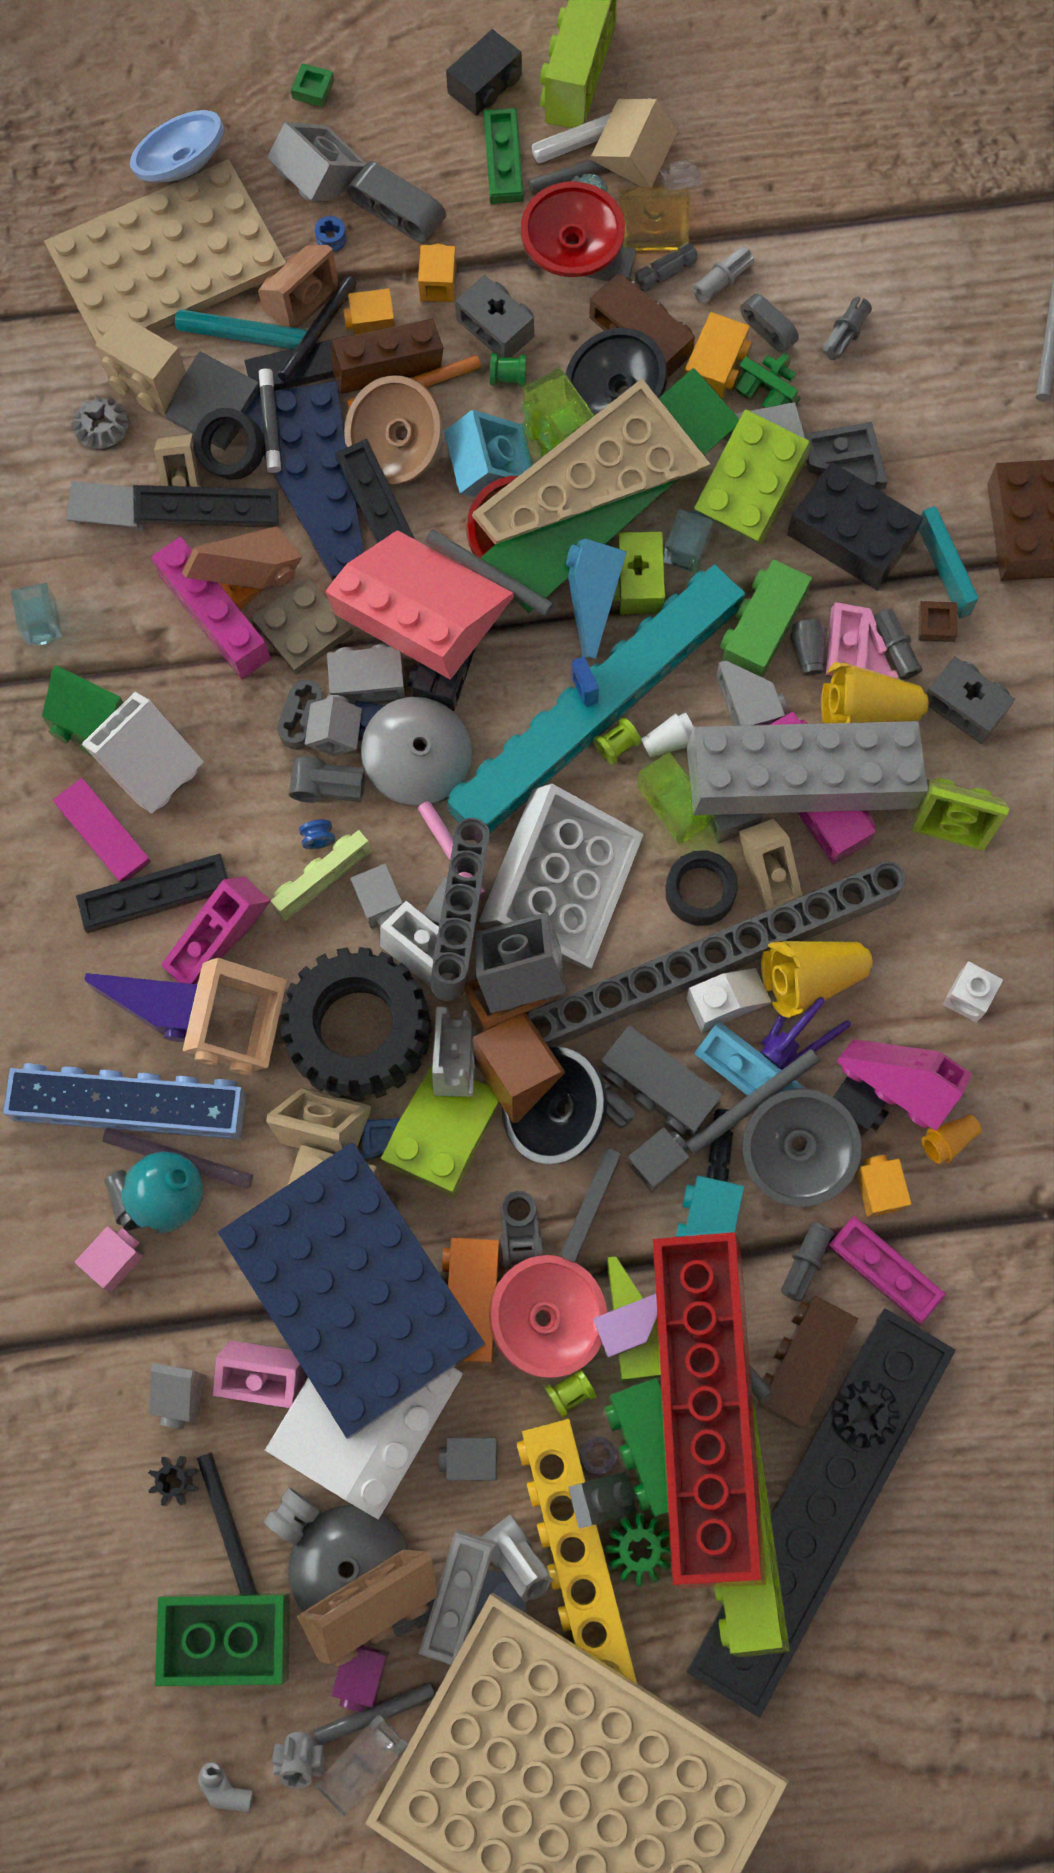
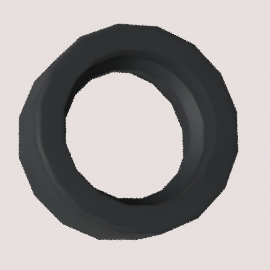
[193,408,265,480]
[665,850,738,926]

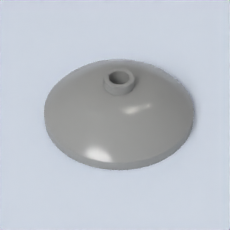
[361,697,472,807]

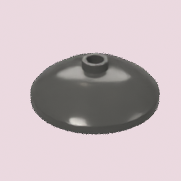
[742,1088,861,1207]
[288,1505,409,1612]

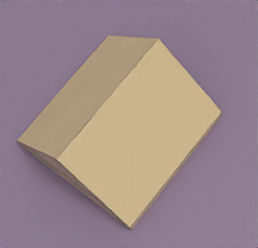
[590,99,678,191]
[266,1088,371,1154]

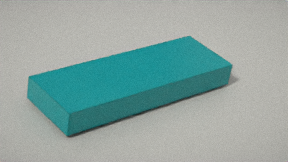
[919,506,979,619]

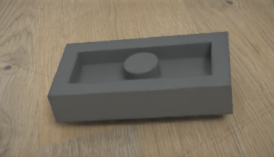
[568,1471,637,1529]

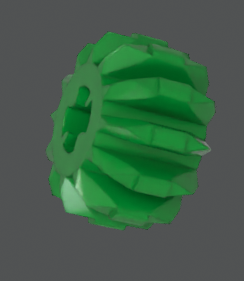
[604,1513,671,1587]

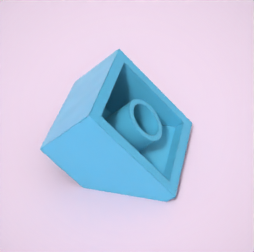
[444,410,533,498]

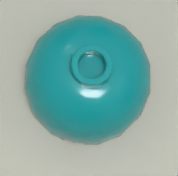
[121,1151,203,1233]

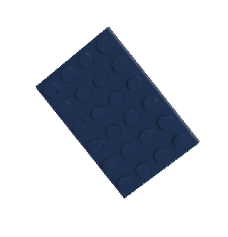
[218,1142,486,1439]

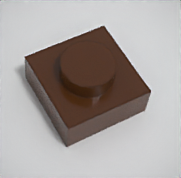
[918,601,957,642]

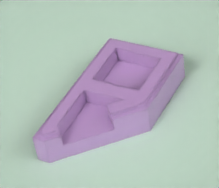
[593,1294,657,1358]

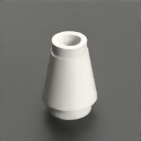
[641,712,694,758]

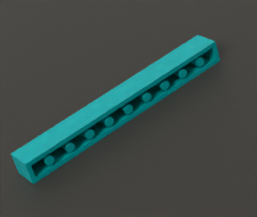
[447,564,745,835]

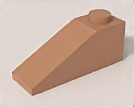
[182,526,302,589]

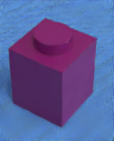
[331,1645,389,1712]

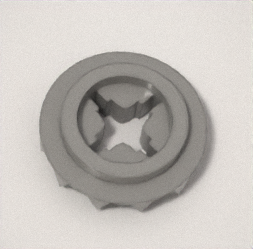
[71,395,129,449]

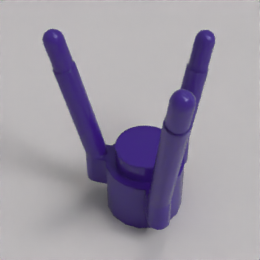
[760,997,851,1070]

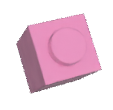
[74,1226,144,1292]

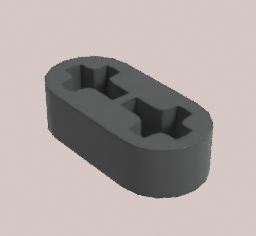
[740,293,799,353]
[278,680,324,750]

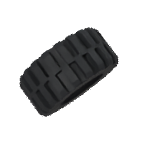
[280,947,431,1101]

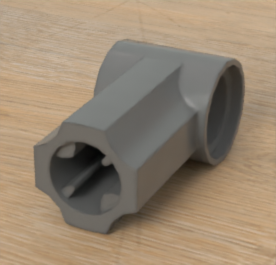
[289,756,365,803]

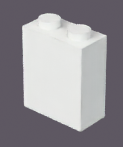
[82,692,204,814]

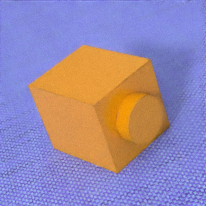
[418,244,457,302]
[343,288,395,335]
[855,1155,911,1218]

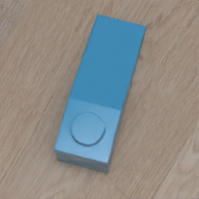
[566,538,627,659]

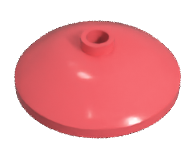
[489,1255,607,1378]

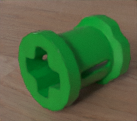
[490,353,527,387]

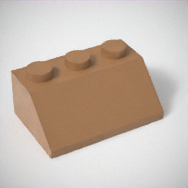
[297,1550,438,1667]

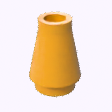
[921,1114,982,1164]

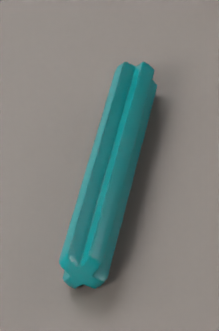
[175,310,308,349]

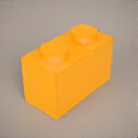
[684,312,752,400]

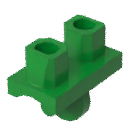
[735,353,801,408]

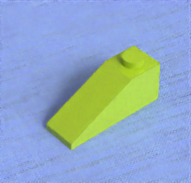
[607,1256,661,1381]

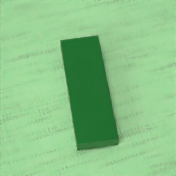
[483,108,524,204]

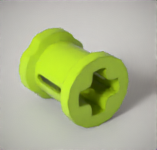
[593,717,642,765]
[544,1369,597,1418]

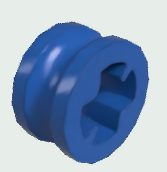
[314,216,347,252]
[299,819,335,850]

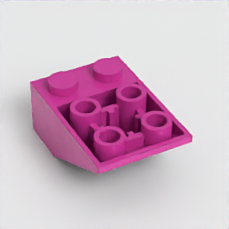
[837,1039,972,1131]

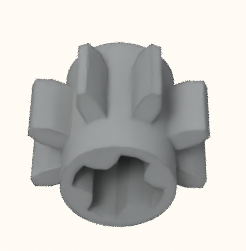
[272,1732,324,1789]

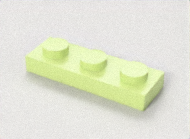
[271,830,371,922]

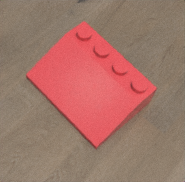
[325,530,514,680]

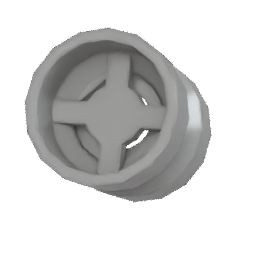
[263,1487,321,1546]

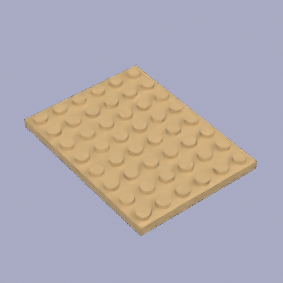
[365,1593,789,1873]

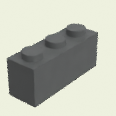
[600,1025,723,1138]

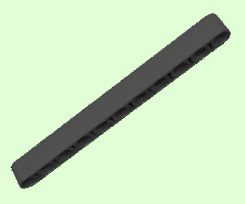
[527,862,906,1047]

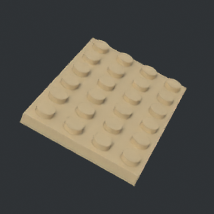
[44,159,286,343]

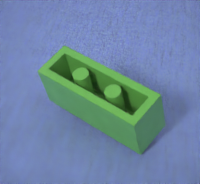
[720,559,812,678]

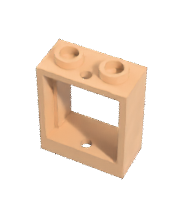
[182,958,287,1076]

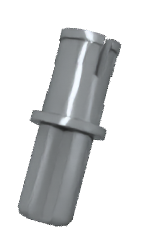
[692,247,754,304]

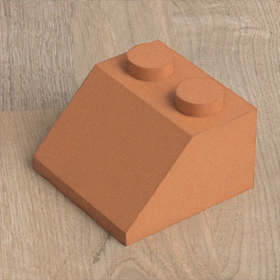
[258,245,339,328]

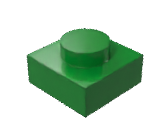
[291,63,335,107]

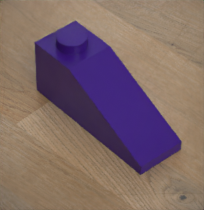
[85,973,197,1042]

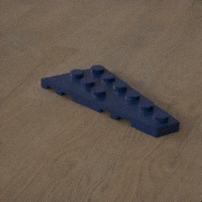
[244,381,364,581]

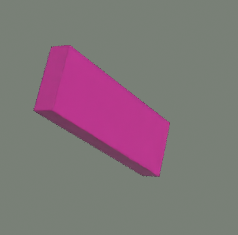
[53,778,151,882]
[827,1216,947,1326]

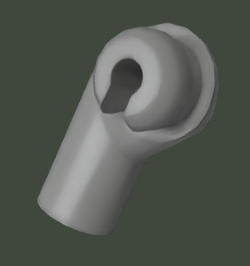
[198,1762,254,1813]

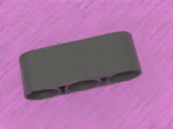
[347,161,446,243]

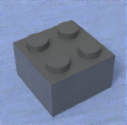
[474,912,566,1013]

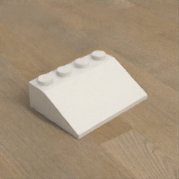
[478,784,644,969]
[265,1368,463,1520]

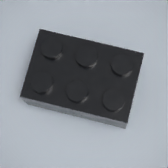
[787,461,923,590]

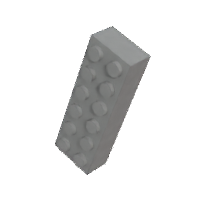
[687,721,928,815]

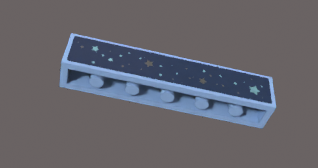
[3,1063,247,1140]

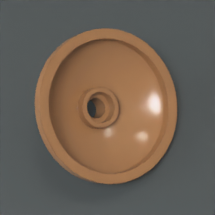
[344,375,443,485]

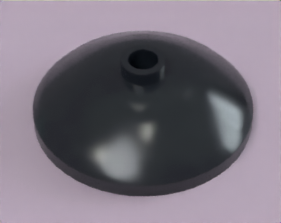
[564,328,668,424]
[502,1047,607,1165]

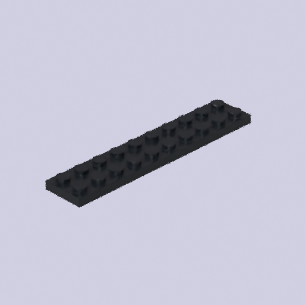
[686,1308,956,1718]

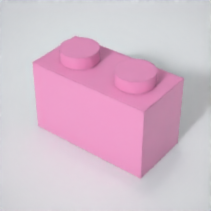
[213,1340,305,1408]

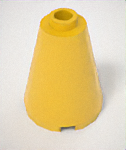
[821,662,929,724]
[761,941,873,1018]

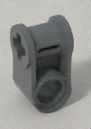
[501,1191,543,1269]

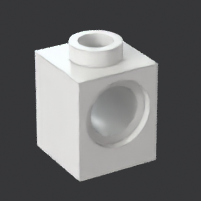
[942,961,1003,1023]

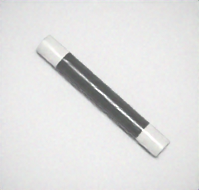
[259,369,281,473]

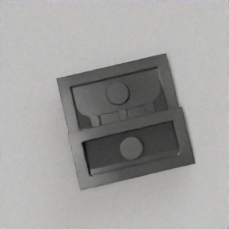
[166,351,260,451]

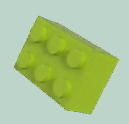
[694,409,813,545]

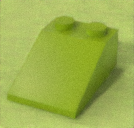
[911,778,1009,851]
[381,1063,500,1198]

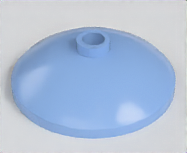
[130,110,224,183]

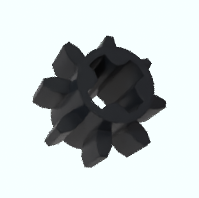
[148,1456,199,1506]

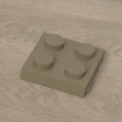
[251,576,353,675]

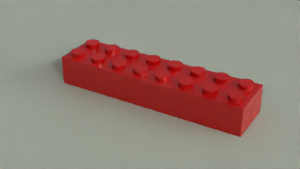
[653,1232,766,1589]

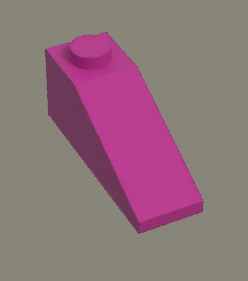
[161,876,271,984]

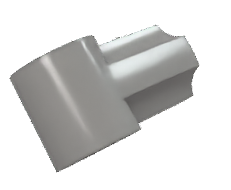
[481,1514,553,1602]

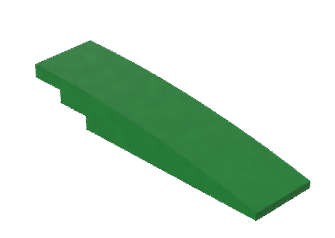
[481,368,739,614]

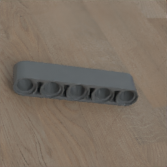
[430,818,489,1001]

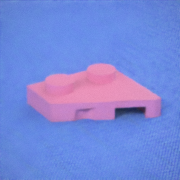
[826,602,898,679]

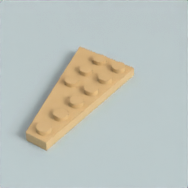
[472,379,711,545]

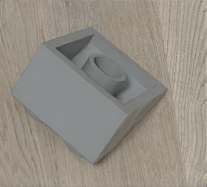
[267,122,367,202]

